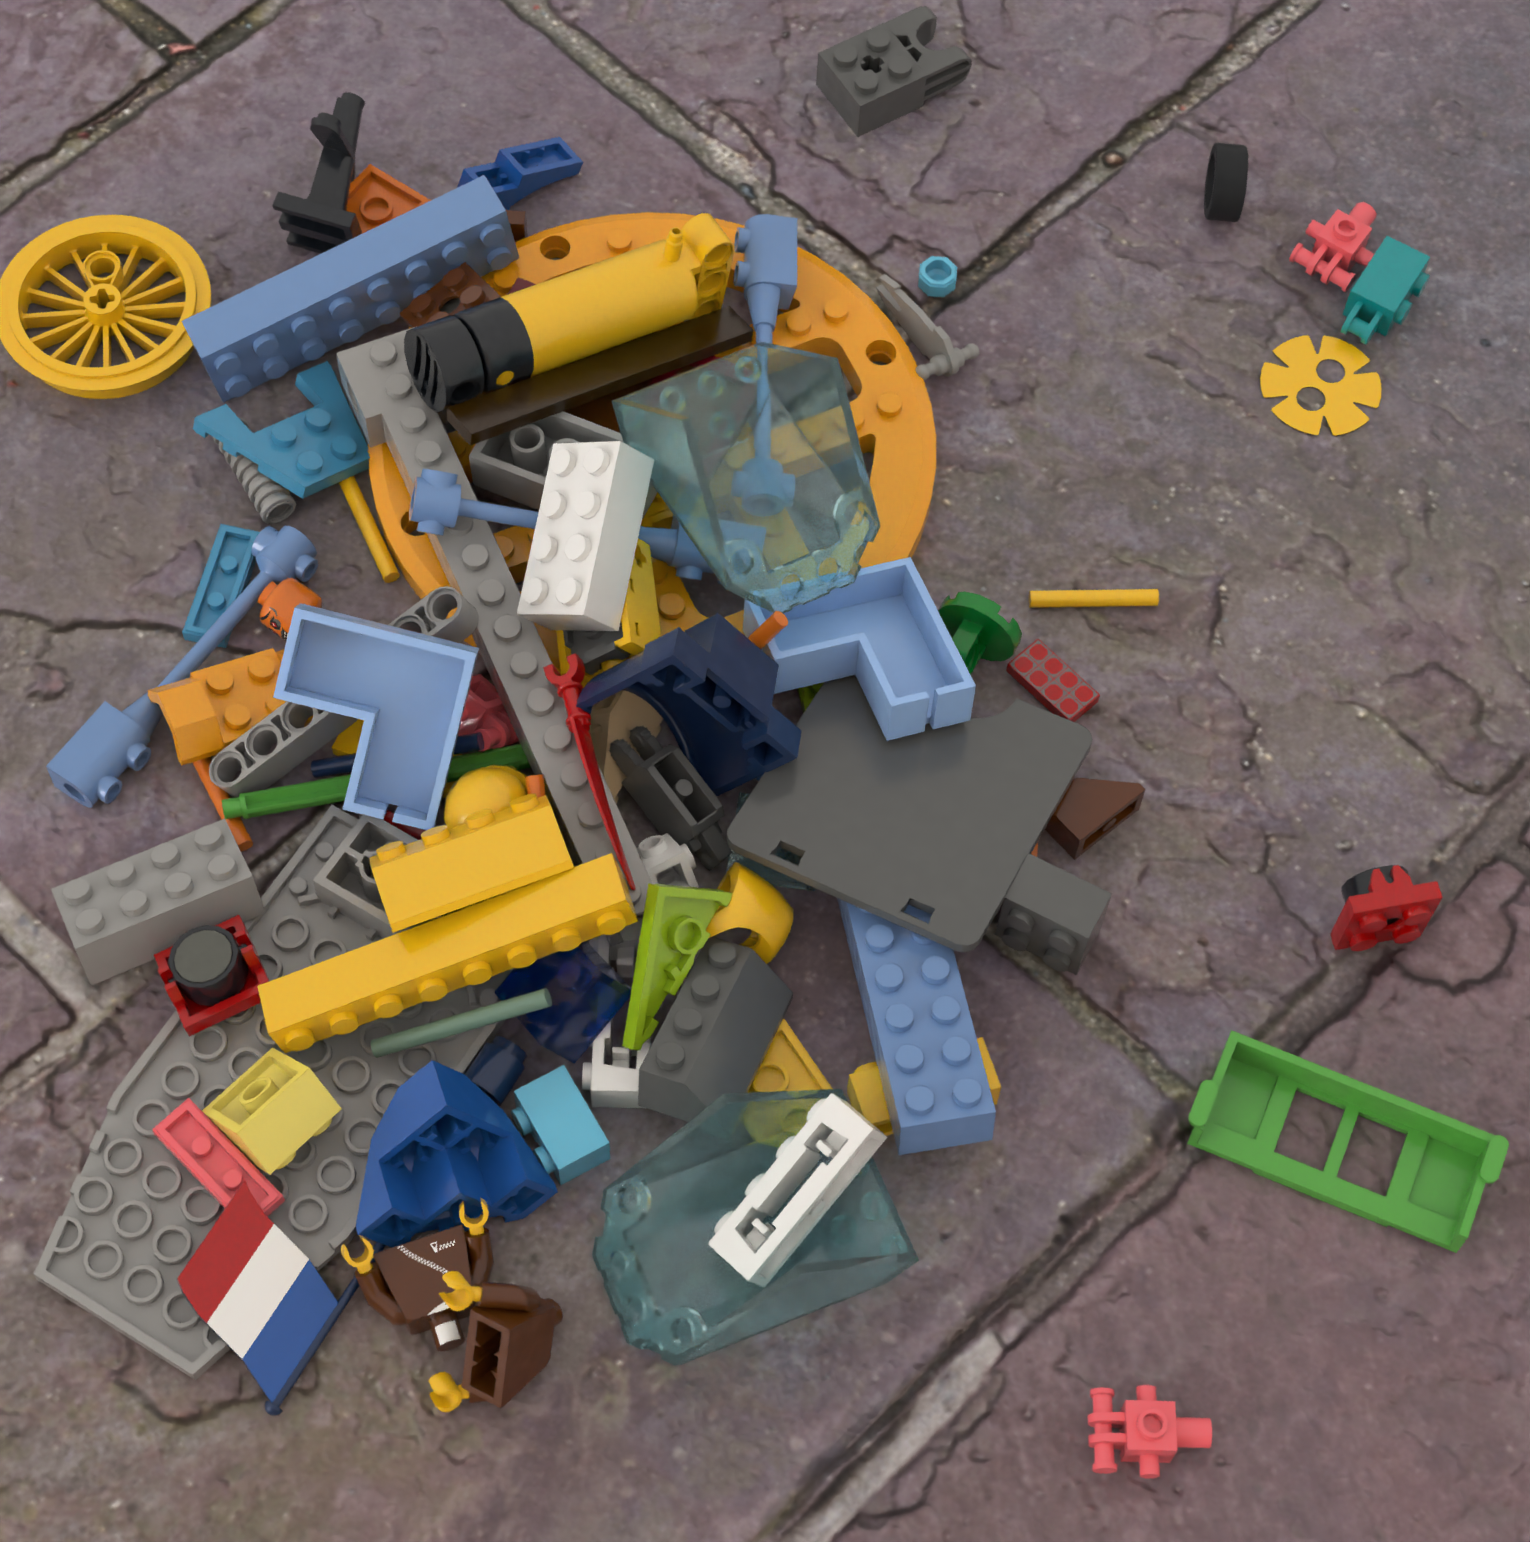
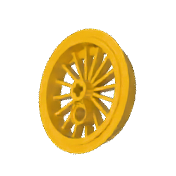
[0,215,211,399]

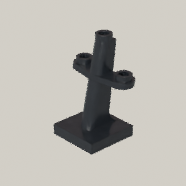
[272,92,365,254]

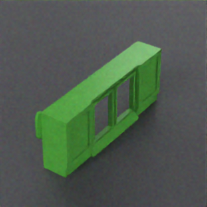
[1187,1030,1509,1253]

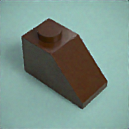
[1045,778,1146,860]

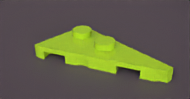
[622,883,732,1050]

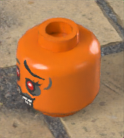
[257,578,322,641]

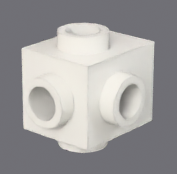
[637,833,699,888]

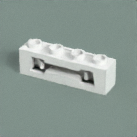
[582,918,651,1109]
[708,1092,887,1288]

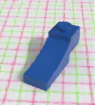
[457,137,583,210]

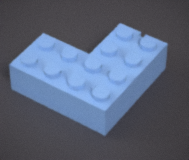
[743,557,976,741]
[273,603,479,830]

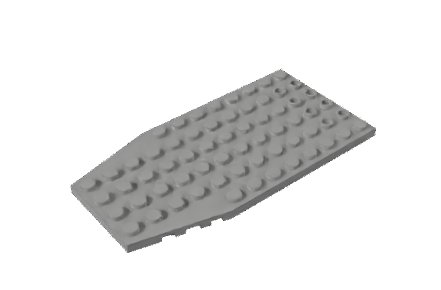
[34,805,549,1380]

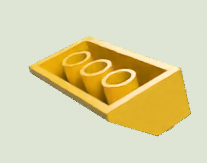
[369,794,574,933]

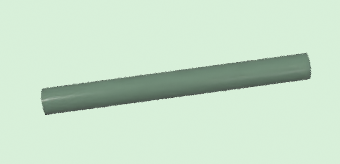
[371,988,552,1058]

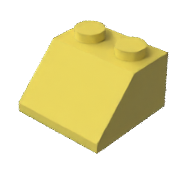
[202,1047,342,1175]

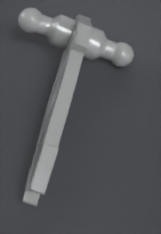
[876,274,979,380]

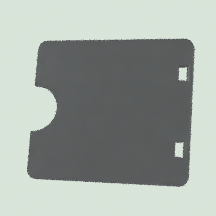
[727,675,1092,952]

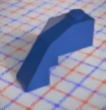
[356,1060,558,1247]

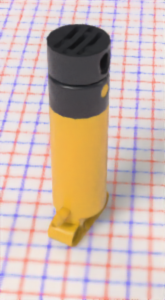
[404,213,735,412]

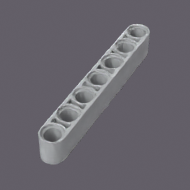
[209,586,479,797]

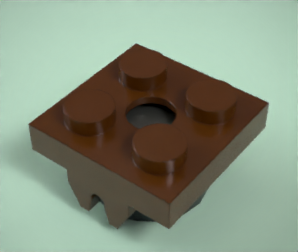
[400,262,501,328]

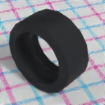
[1204,143,1248,222]

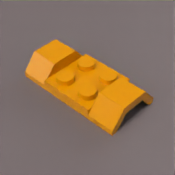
[148,648,313,766]

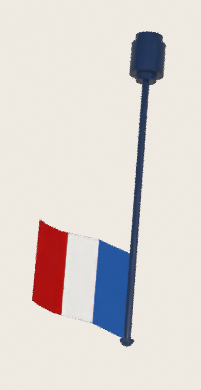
[176,1036,527,1416]

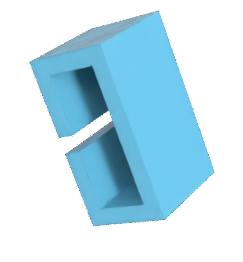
[511,1065,611,1186]

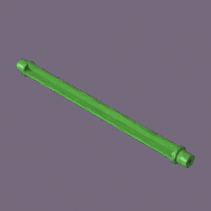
[222,744,531,820]

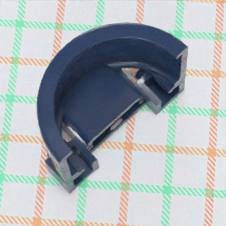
[576,613,802,797]

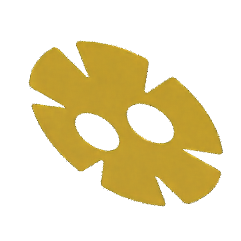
[1260,335,1382,436]

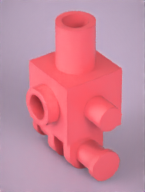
[1289,202,1376,292]
[458,674,519,751]
[1087,1385,1212,1479]

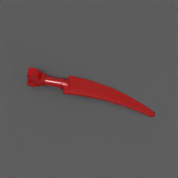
[543,653,636,891]

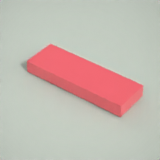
[152,1098,285,1217]

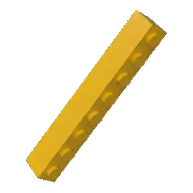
[257,853,638,1054]

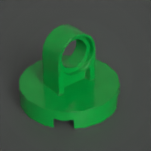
[938,591,1022,675]

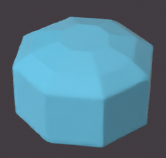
[918,256,957,297]

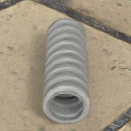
[213,417,296,524]

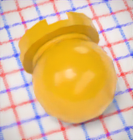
[443,765,527,829]

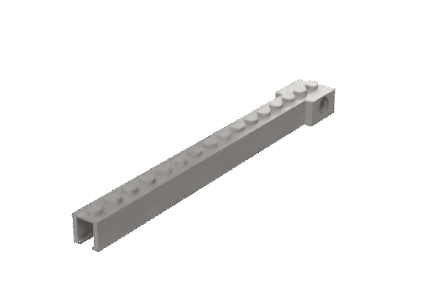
[336,326,652,947]

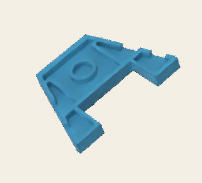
[193,361,370,499]

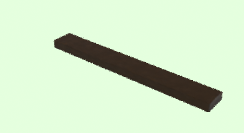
[447,306,754,446]

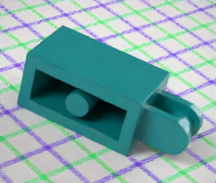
[1340,236,1430,345]

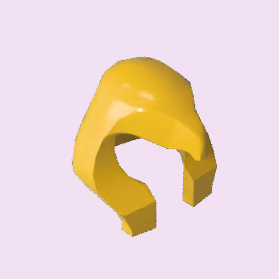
[705,862,794,964]

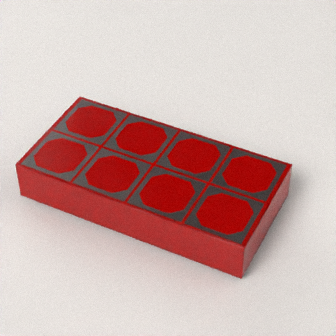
[1006,639,1100,722]

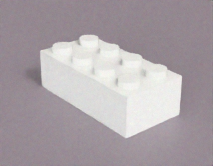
[517,441,654,631]

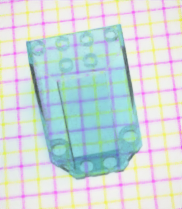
[612,342,880,614]
[592,1089,919,1366]

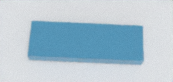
[182,524,260,648]

